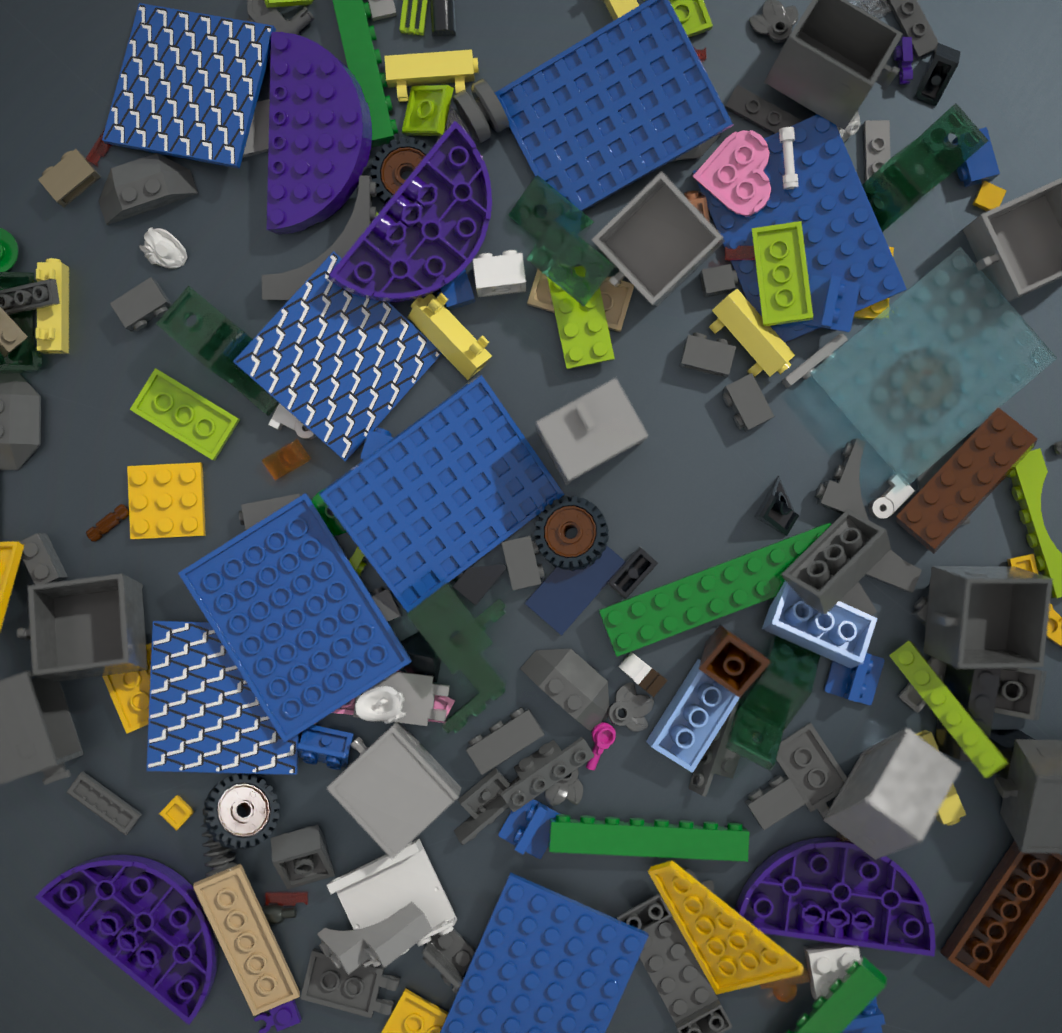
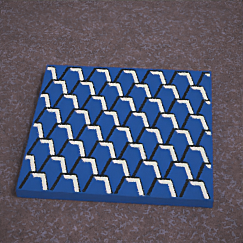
[102,3,276,169]
[233,251,442,462]
[147,621,299,775]

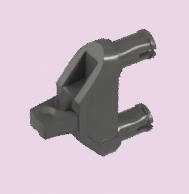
[246,0,315,35]

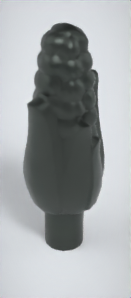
[261,904,296,925]

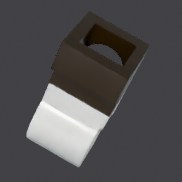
[619,652,668,698]

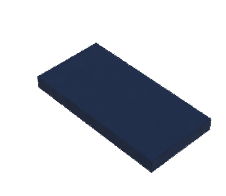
[525,546,626,636]

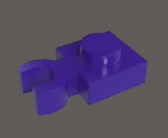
[893,37,913,84]
[254,1000,302,1033]

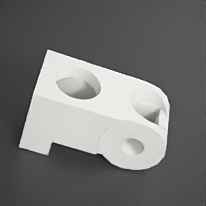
[268,403,316,440]
[868,474,915,519]

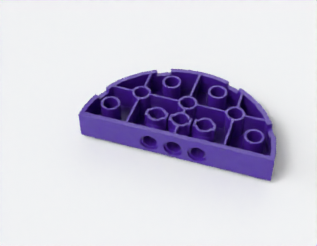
[267,32,372,234]
[327,121,492,302]
[734,837,935,957]
[35,855,218,1025]

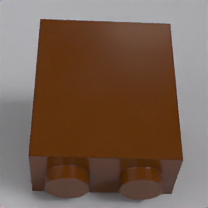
[699,625,770,698]

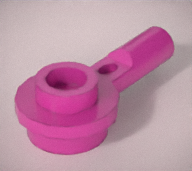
[586,723,616,771]

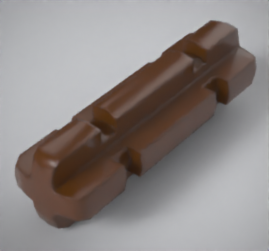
[86,504,129,542]

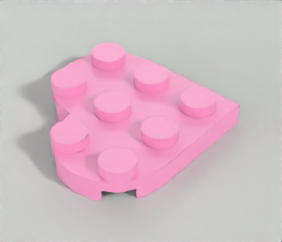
[693,130,771,217]

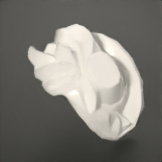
[139,228,187,269]
[355,686,406,724]

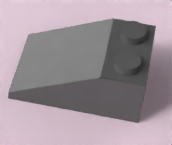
[994,667,1047,720]

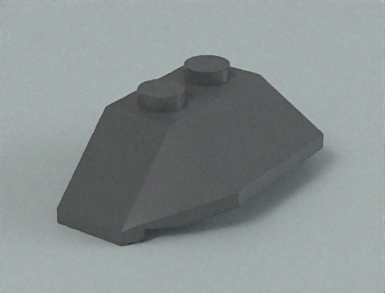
[98,153,199,225]
[0,373,41,470]
[520,648,609,732]

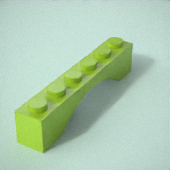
[1007,448,1062,598]
[889,641,1009,778]

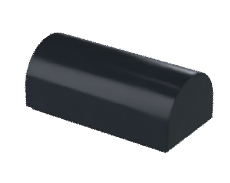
[430,0,456,36]
[607,546,658,600]

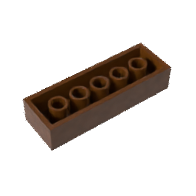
[896,407,1038,554]
[940,840,1062,988]

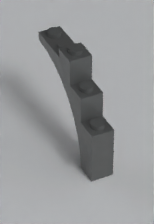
[262,176,377,300]
[815,438,922,593]

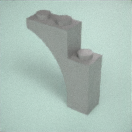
[317,902,433,974]

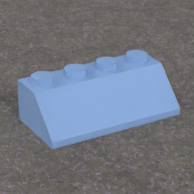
[762,581,877,668]
[646,659,739,773]

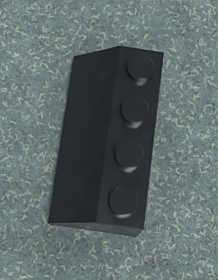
[935,664,1001,762]

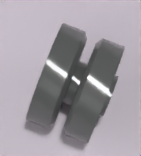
[453,79,509,144]

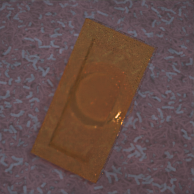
[261,439,311,480]
[759,966,810,1002]

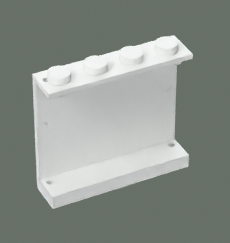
[327,839,458,967]

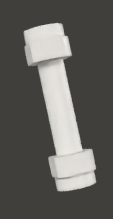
[779,127,799,190]

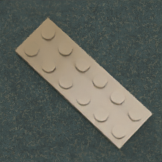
[193,864,300,1016]

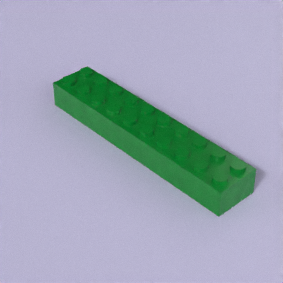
[598,523,831,657]

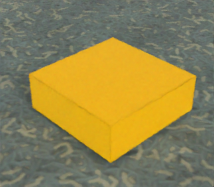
[972,181,1007,211]
[159,795,195,831]

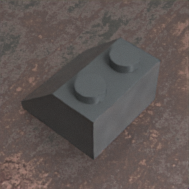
[270,825,335,889]

